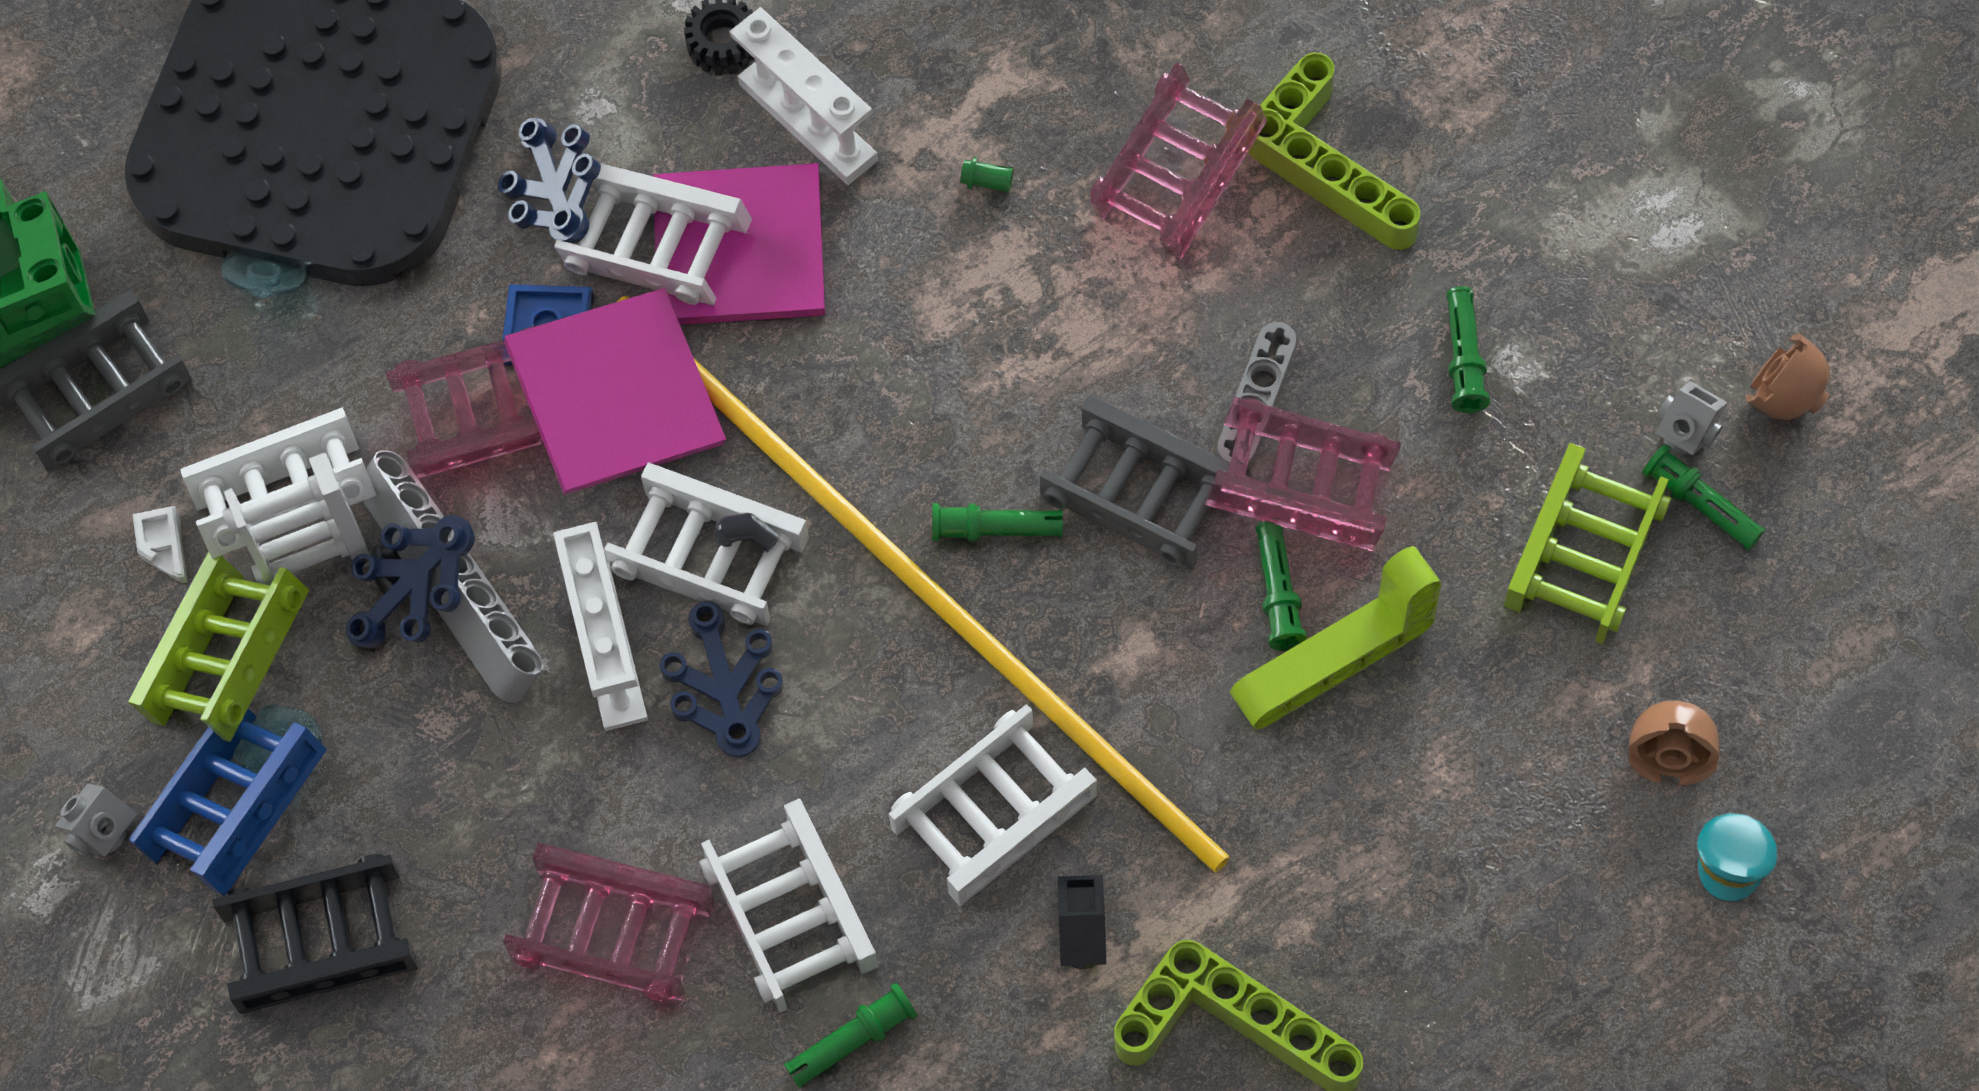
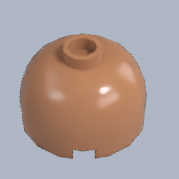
[1745,333,1830,421]
[1628,700,1720,786]

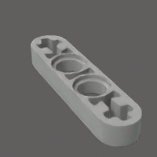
[1217,322,1296,472]

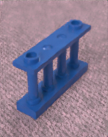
[128,708,327,896]

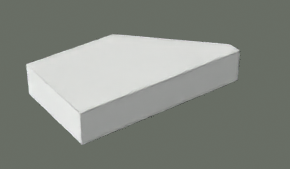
[133,506,188,584]

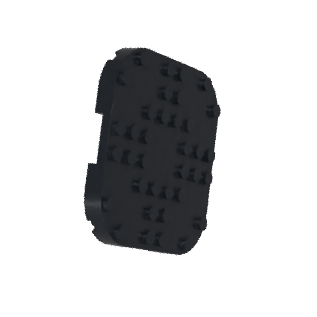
[125,0,502,286]

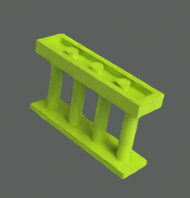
[1504,442,1671,644]
[128,552,309,742]

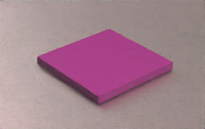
[653,163,826,325]
[504,288,726,495]

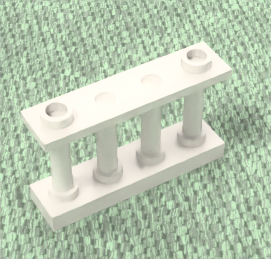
[729,7,878,185]
[554,163,752,306]
[180,407,377,559]
[222,452,370,585]
[604,462,809,626]
[553,522,648,731]
[889,704,1097,906]
[699,798,878,1013]

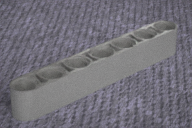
[363,450,543,703]

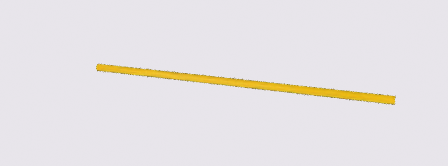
[617,296,1230,873]

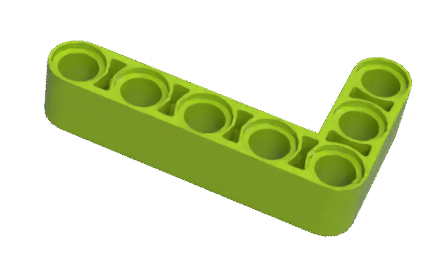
[1247,52,1420,250]
[1229,546,1442,730]
[1114,940,1363,1091]

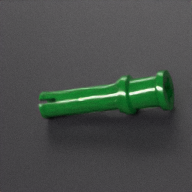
[1446,286,1490,413]
[1641,444,1766,551]
[932,503,1063,542]
[1255,519,1308,651]
[783,982,918,1089]

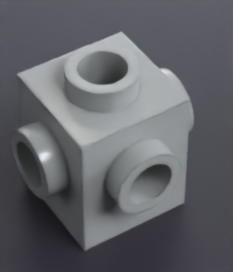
[1655,381,1728,455]
[55,783,138,857]

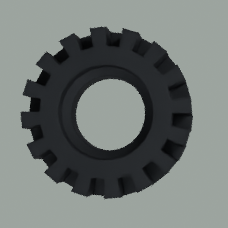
[684,0,755,75]

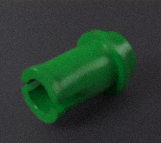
[960,157,1014,194]

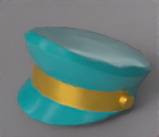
[1697,813,1777,901]

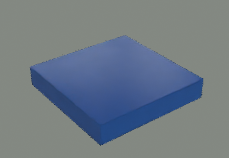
[500,284,594,366]

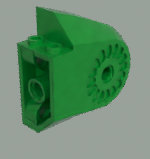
[0,177,96,368]

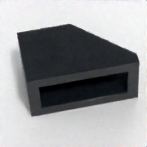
[1058,875,1107,969]

